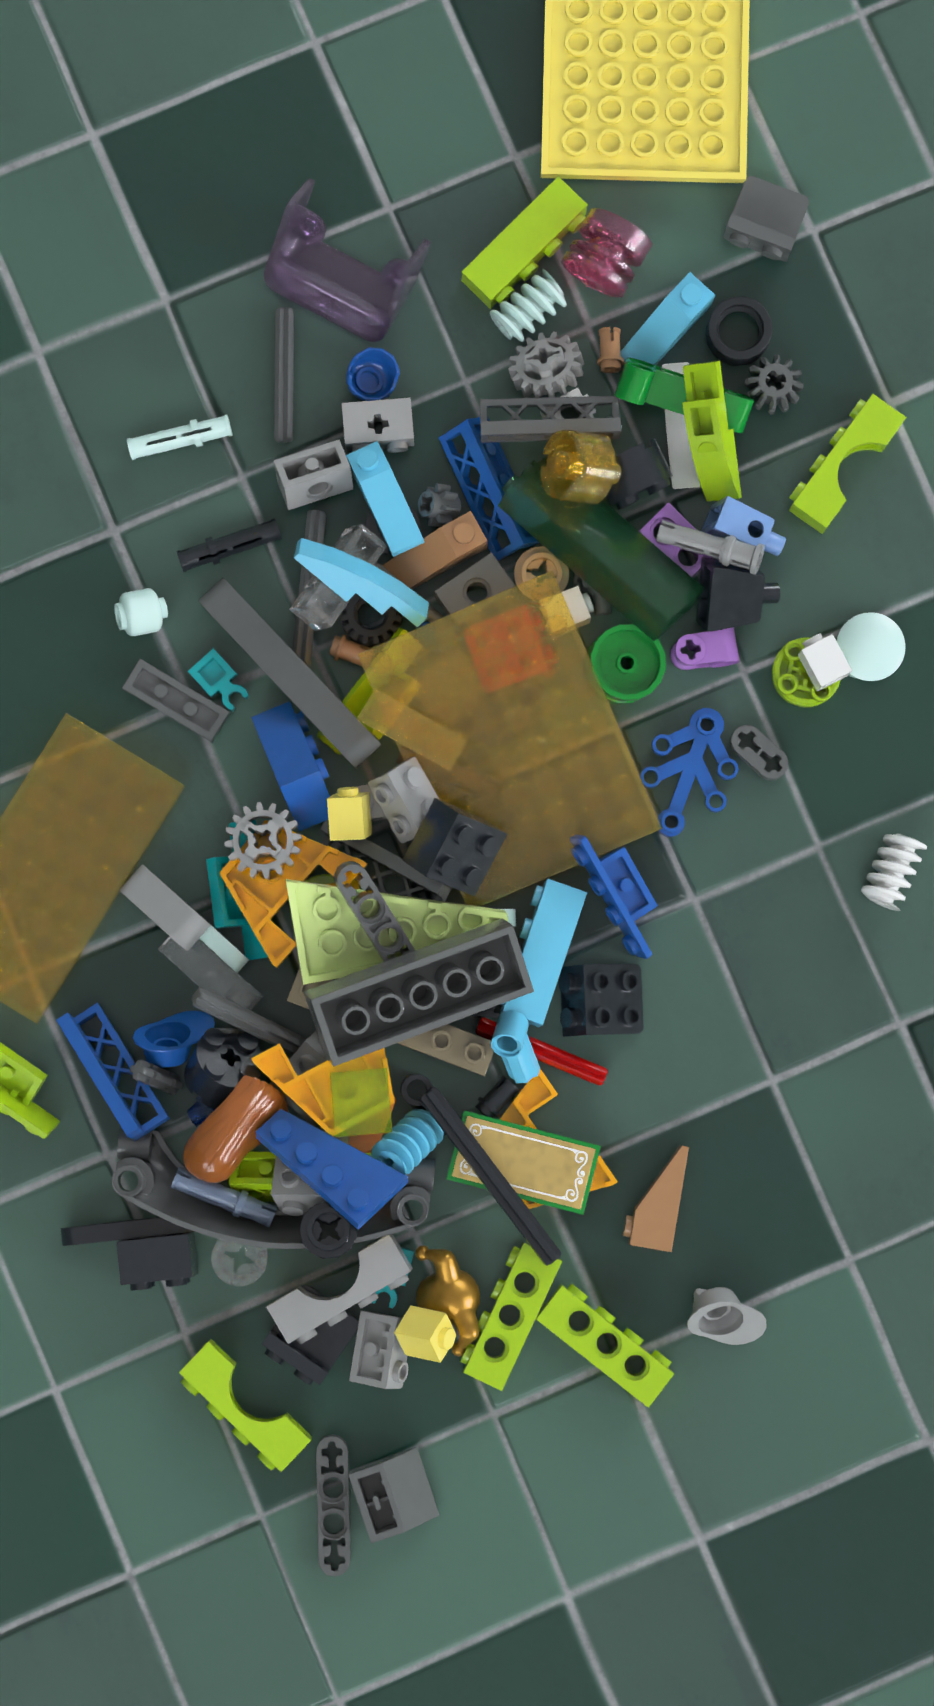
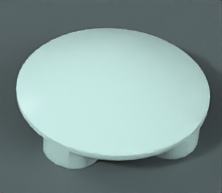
[837,612,905,681]

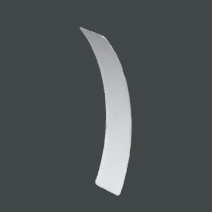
[662,362,700,489]

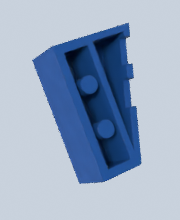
[251,701,330,832]

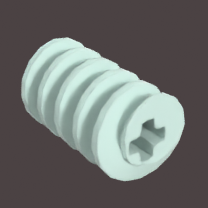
[490,269,567,342]

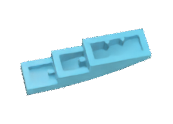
[294,538,429,628]

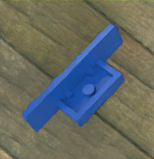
[570,834,658,959]

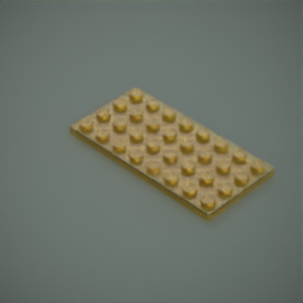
[0,713,186,1024]

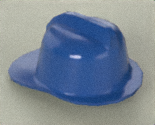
[133,1011,215,1068]

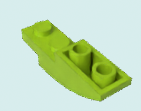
[682,361,742,502]

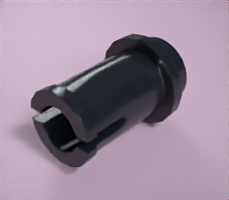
[475,1075,520,1118]

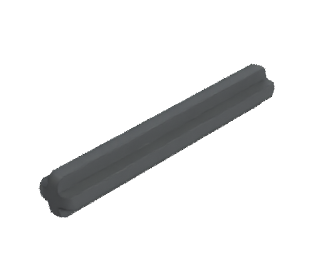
[274,307,294,443]
[191,987,307,1055]

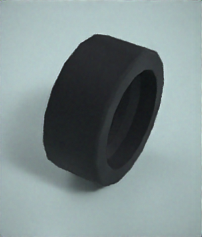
[706,296,773,366]

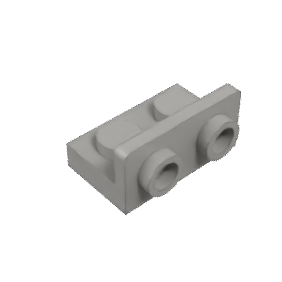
[349,1311,408,1389]

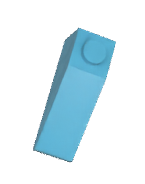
[620,272,715,365]
[346,441,425,557]

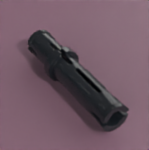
[176,518,282,572]

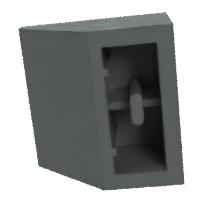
[348,1447,440,1544]

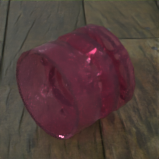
[561,208,653,298]

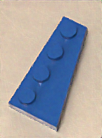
[256,1109,408,1230]

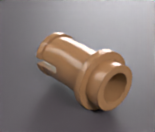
[597,327,624,373]
[329,634,375,669]

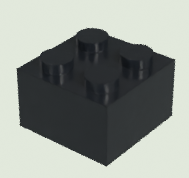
[402,798,507,896]
[116,1232,198,1291]

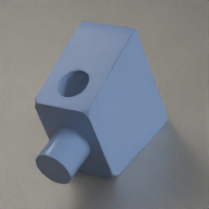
[701,496,786,557]

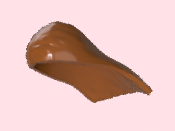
[183,1075,289,1183]

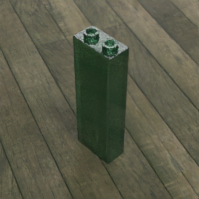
[498,454,705,642]

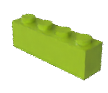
[461,176,588,309]

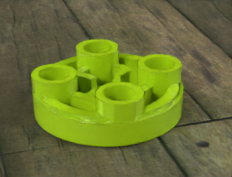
[772,637,841,707]

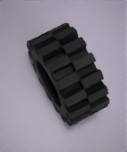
[340,593,403,648]

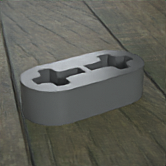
[730,725,789,781]

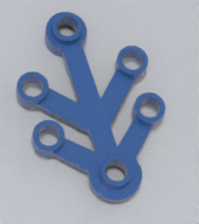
[640,708,739,837]

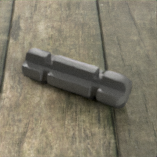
[130,1060,183,1095]

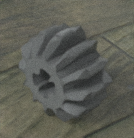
[744,354,804,414]

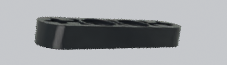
[61,1217,195,1246]

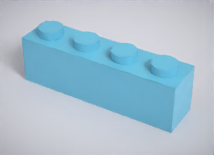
[500,879,587,1027]

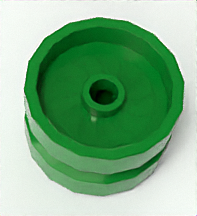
[583,624,666,705]

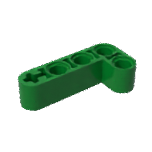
[614,357,754,433]

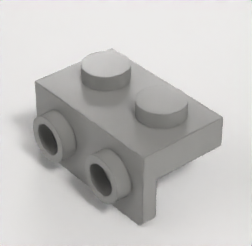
[368,756,439,843]

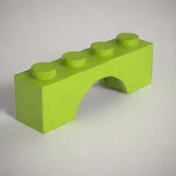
[789,394,907,534]
[179,1339,312,1472]

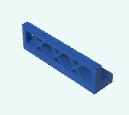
[439,416,543,561]
[56,1002,170,1142]

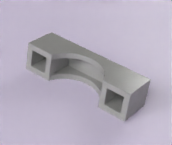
[267,1234,413,1345]

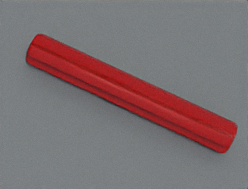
[476,1017,608,1086]

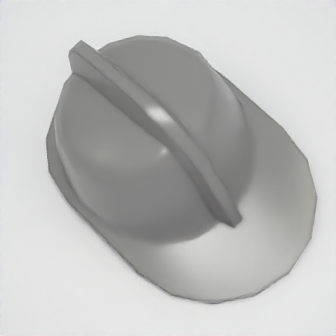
[687,1287,766,1345]

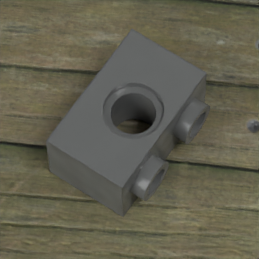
[435,552,515,629]

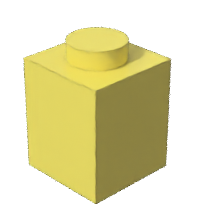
[327,787,372,841]
[394,1305,457,1363]

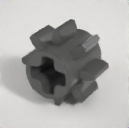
[418,483,461,527]

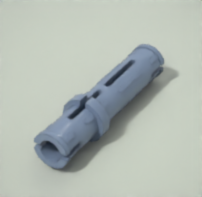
[170,1167,277,1227]

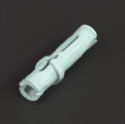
[127,414,233,460]

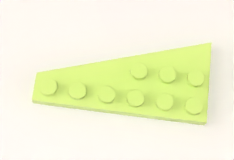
[285,879,508,985]

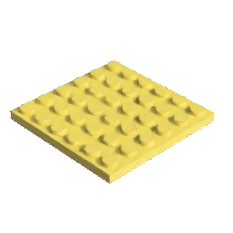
[541,0,750,183]

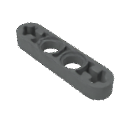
[334,861,415,962]
[316,1434,351,1577]

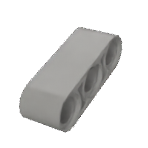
[119,864,211,952]

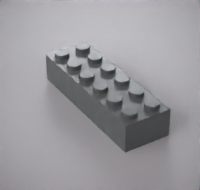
[303,918,534,1067]

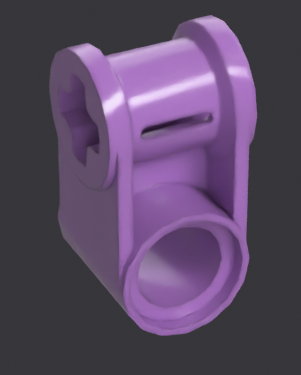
[670,627,740,670]

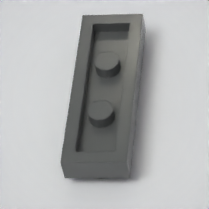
[122,659,230,743]

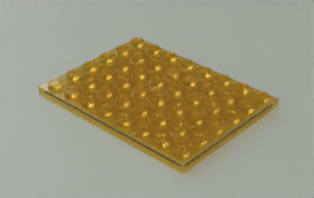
[357,570,662,907]

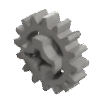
[508,332,584,398]
[224,802,302,880]

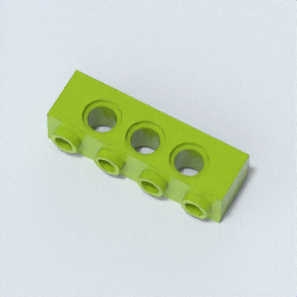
[460,1242,562,1391]
[536,1283,674,1408]

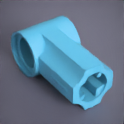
[491,1011,540,1084]

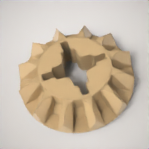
[514,546,569,602]

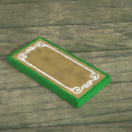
[446,1111,601,1215]

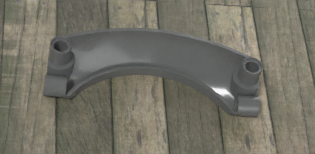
[111,1127,436,1249]

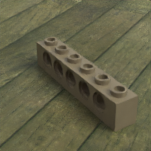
[287,968,494,1077]

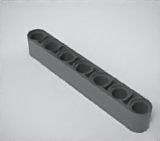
[198,577,381,769]

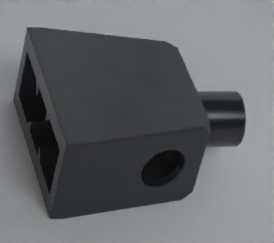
[696,558,780,632]

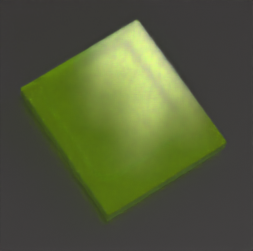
[330,1068,392,1137]

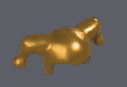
[415,1245,480,1357]

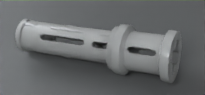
[657,520,765,575]

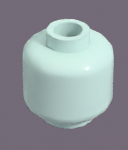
[114,588,168,636]

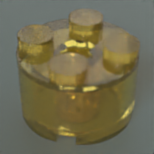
[541,430,621,504]

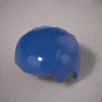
[346,347,400,401]

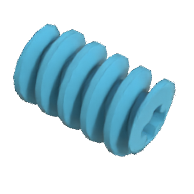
[371,1109,444,1175]

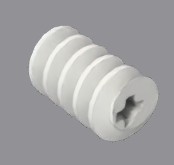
[861,834,927,911]

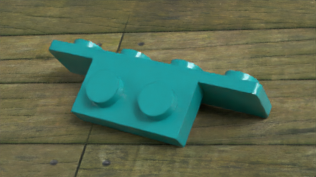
[206,819,268,961]

